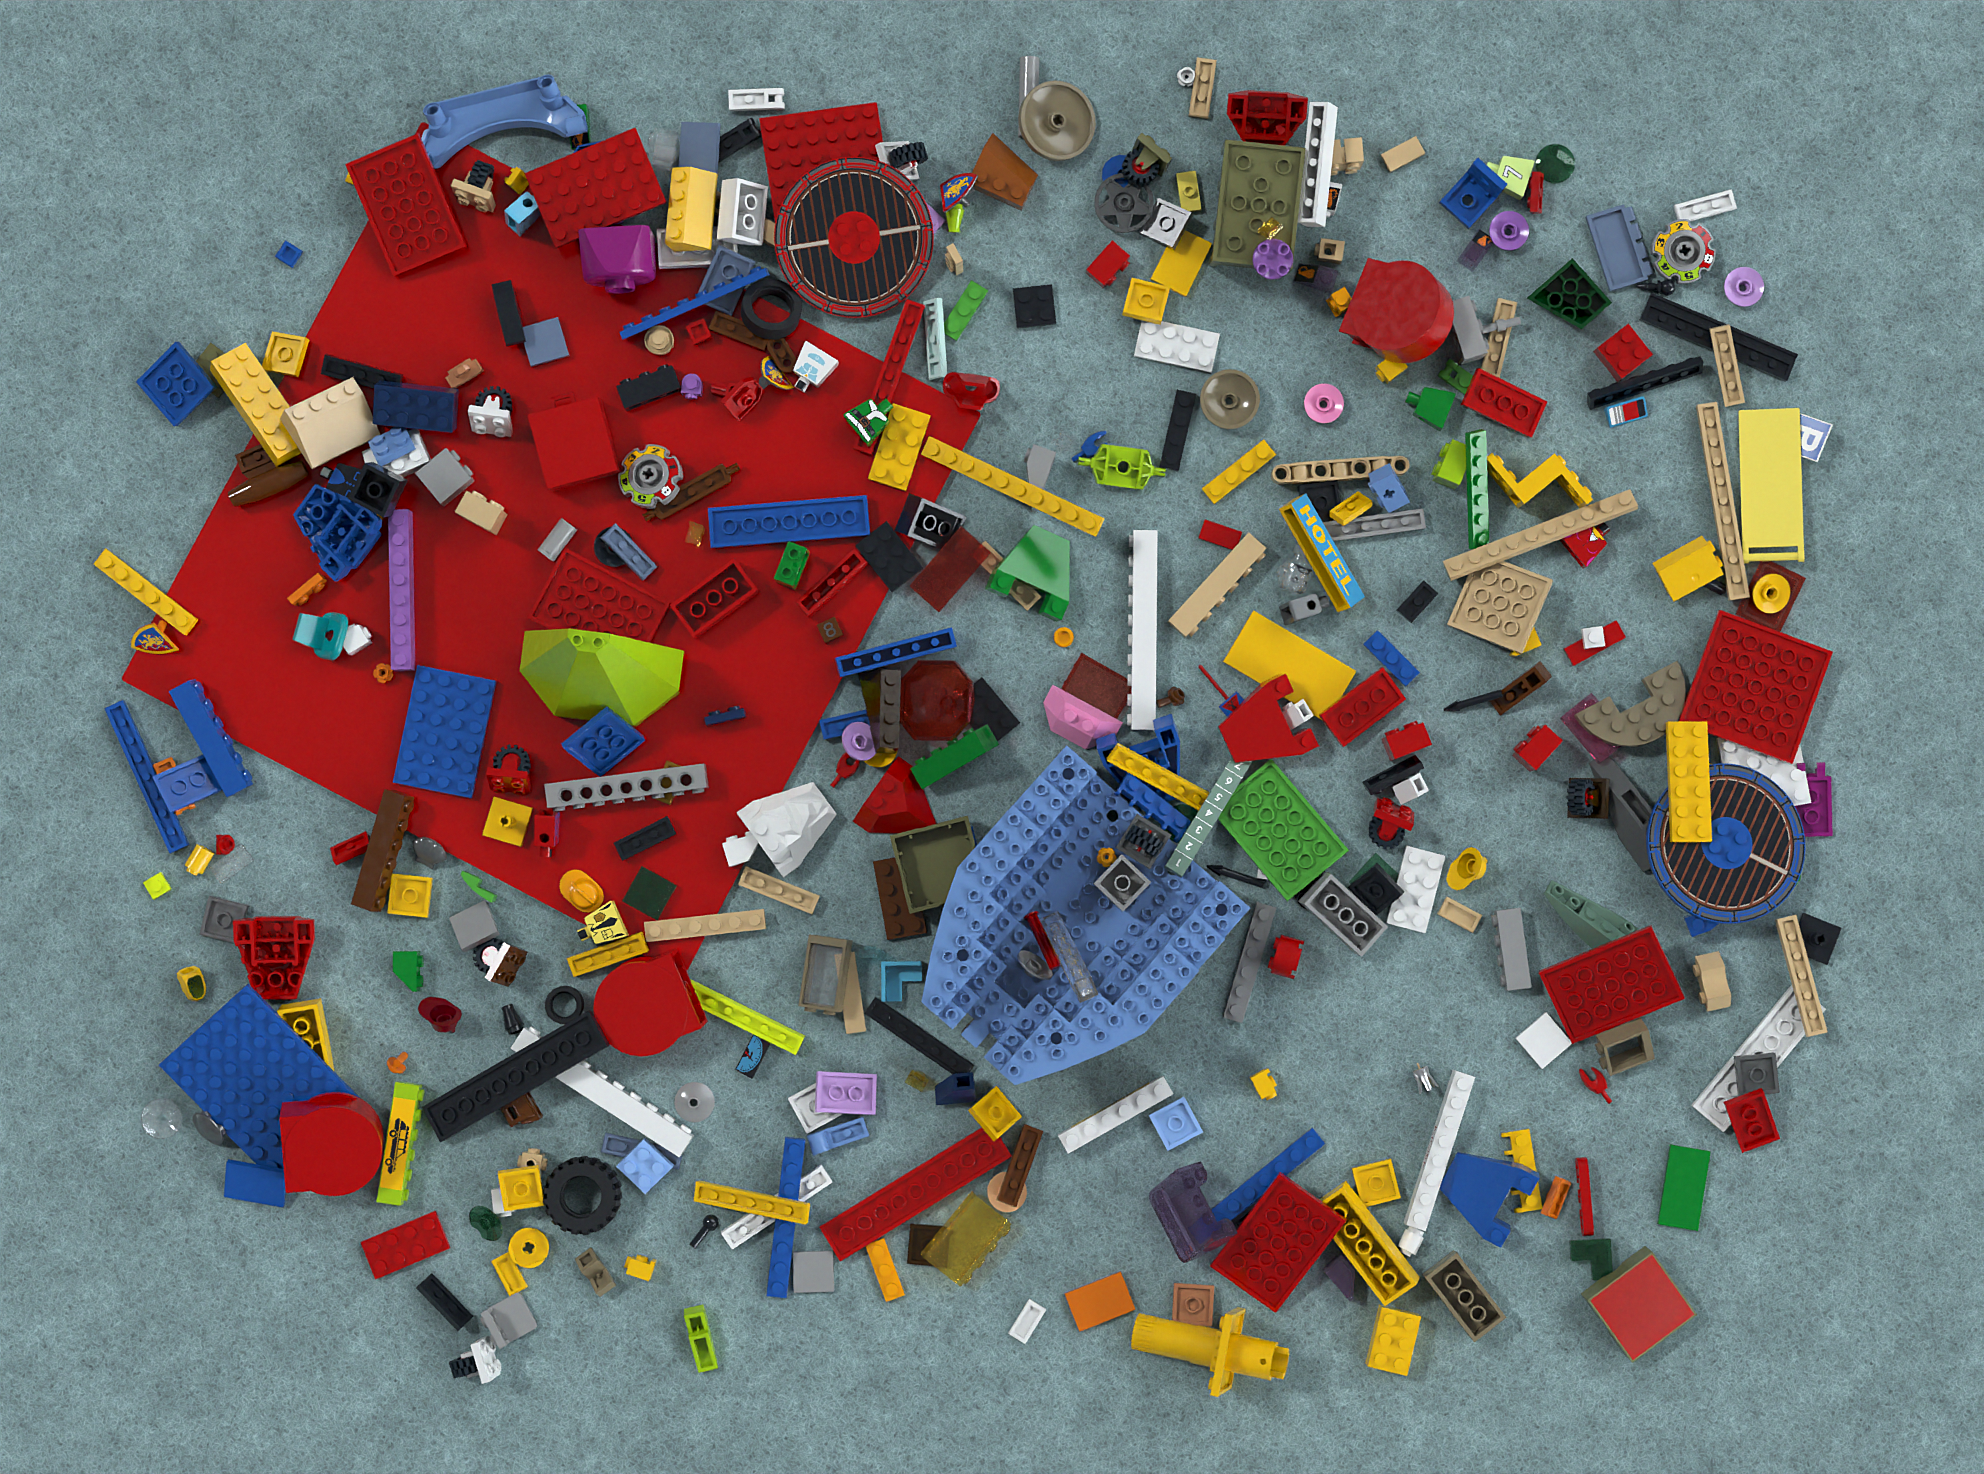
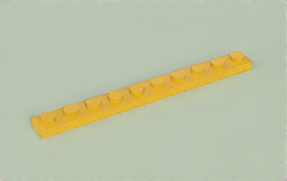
[921,436,1105,537]

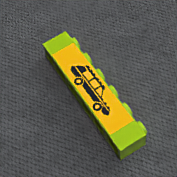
[376,1081,425,1206]

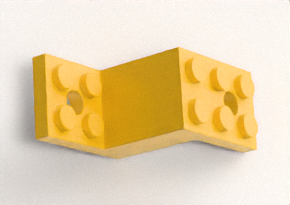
[1487,453,1593,509]

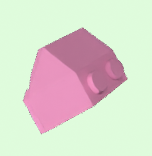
[1043,685,1123,749]

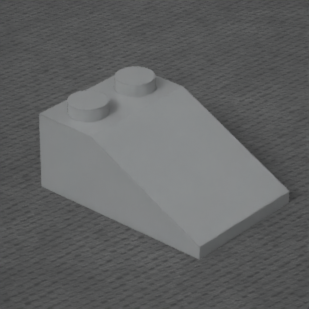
[1024,444,1056,513]

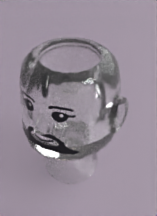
[1277,544,1313,595]

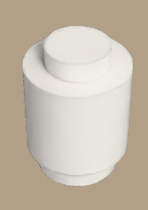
[1398,1226,1424,1257]

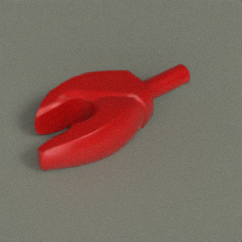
[830,752,860,788]
[1579,1067,1612,1104]

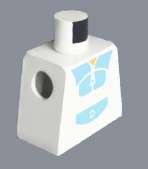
[793,341,839,392]

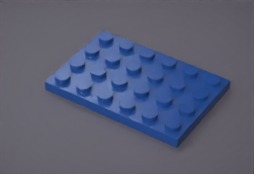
[393,665,497,798]

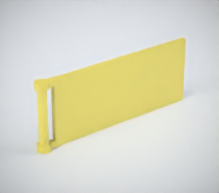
[1739,408,1804,564]

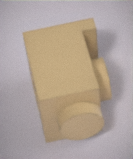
[1314,238,1345,264]

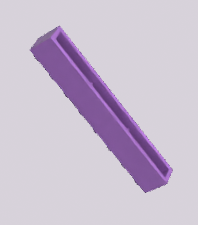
[388,509,415,671]

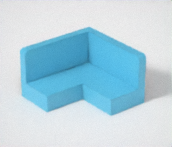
[881,961,922,1002]

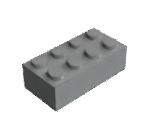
[1298,871,1388,957]

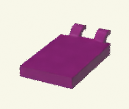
[1795,762,1833,837]

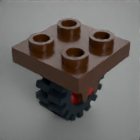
[473,938,528,987]

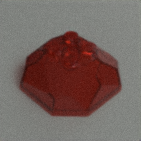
[900,660,975,741]

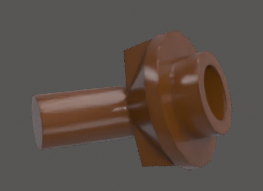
[1156,686,1185,708]

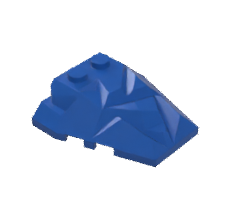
[293,484,382,582]

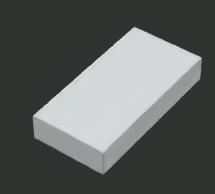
[1008,1299,1046,1344]

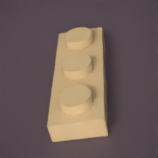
[945,243,963,276]

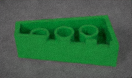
[910,724,999,789]

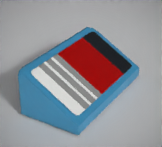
[1604,396,1648,428]

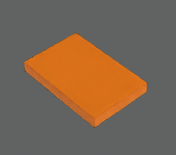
[1065,1271,1136,1332]

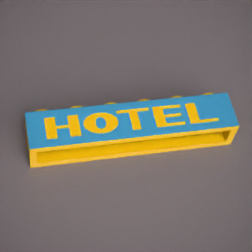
[1279,493,1365,612]

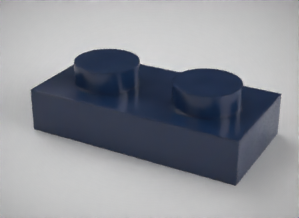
[704,706,747,726]

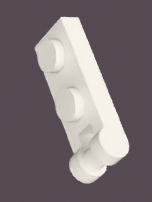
[728,88,785,111]

